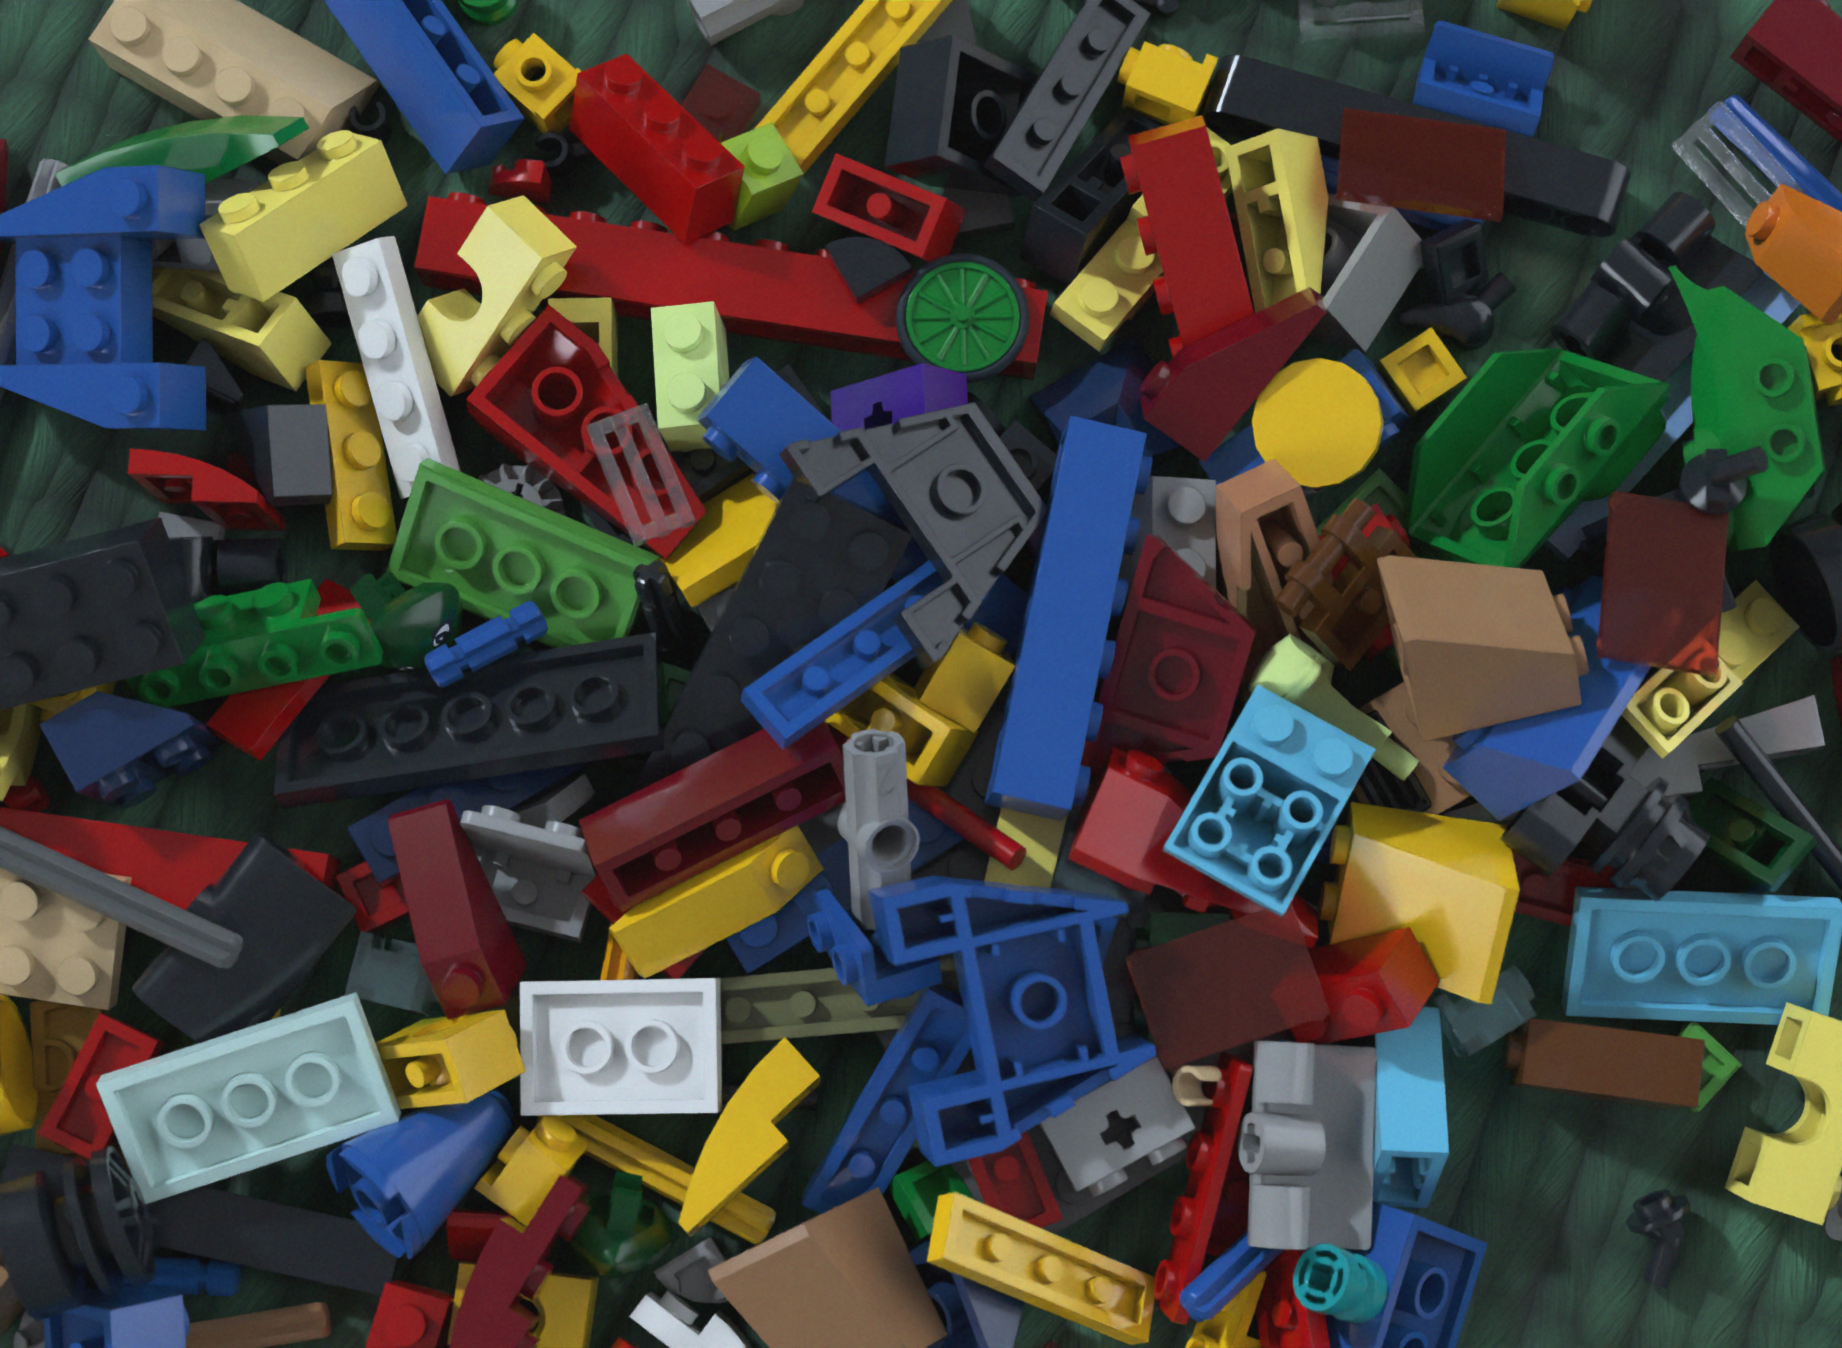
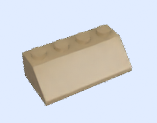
[88,0,380,165]

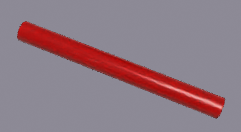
[826,722,1027,870]

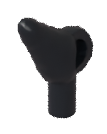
[1396,272,1516,350]

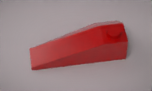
[466,305,707,561]
[1068,747,1318,949]

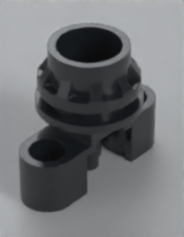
[1500,715,1711,902]

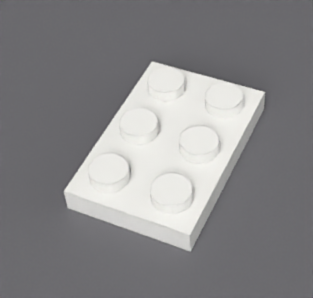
[520,978,722,1116]

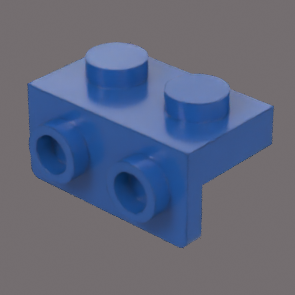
[1412,21,1554,137]
[807,885,942,1007]

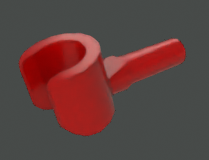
[3,772,51,812]

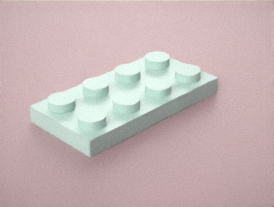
[96,992,401,1204]

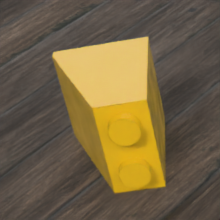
[1318,802,1520,1005]

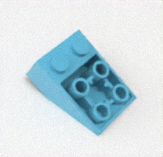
[1163,685,1375,917]

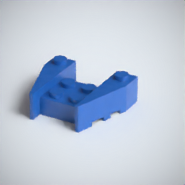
[0,165,206,431]
[868,876,1157,1167]

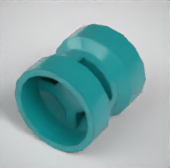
[1293,1243,1388,1324]

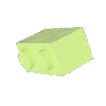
[651,301,729,452]

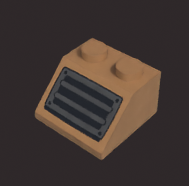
[1353,682,1471,815]

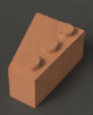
[1215,459,1334,703]

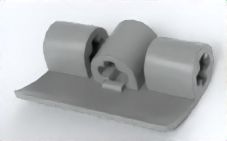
[1238,1041,1377,1250]

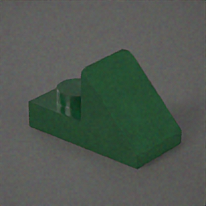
[1689,777,1817,892]

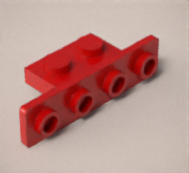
[1153,1052,1253,1325]

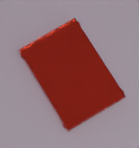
[1336,108,1506,222]
[1596,491,1729,676]
[1125,902,1331,1070]

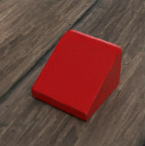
[447,1208,519,1261]

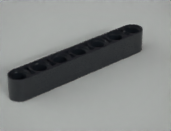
[1203,55,1631,238]

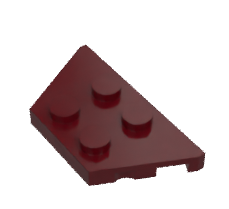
[1080,533,1258,777]

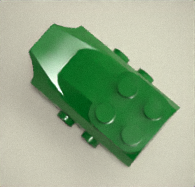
[1668,265,1826,554]
[1403,348,1671,568]

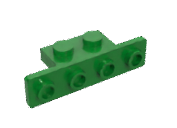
[125,579,384,708]

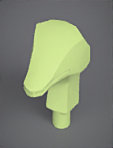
[1248,634,1419,781]

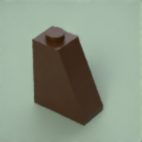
[1502,1018,1705,1110]

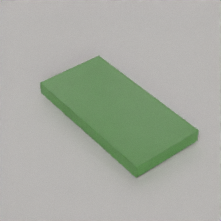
[386,458,660,648]

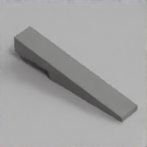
[1442,695,1825,826]

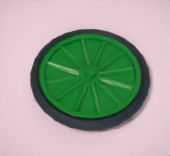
[895,253,1030,383]

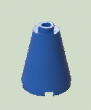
[326,1088,514,1259]

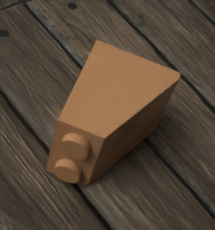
[1377,555,1589,742]
[707,1187,948,1348]

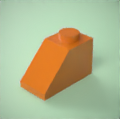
[1744,183,1842,325]

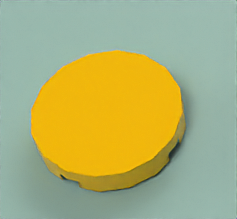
[1252,358,1384,489]

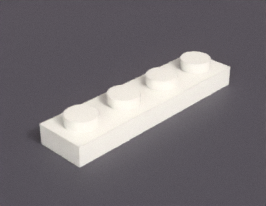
[332,236,461,499]

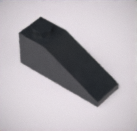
[1019,106,1163,286]

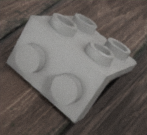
[460,805,598,943]

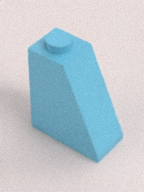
[1364,1007,1449,1208]

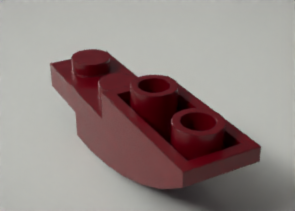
[450,1173,591,1348]

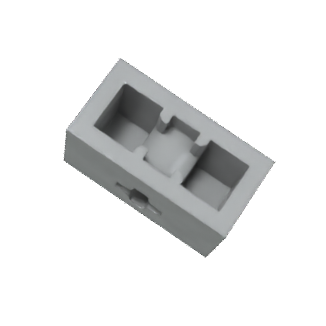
[1039,1056,1195,1197]

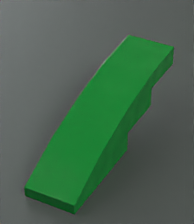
[55,115,309,186]

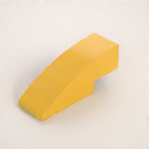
[678,1037,821,1238]

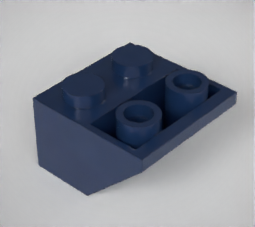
[39,691,225,808]

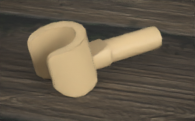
[1155,1049,1221,1106]

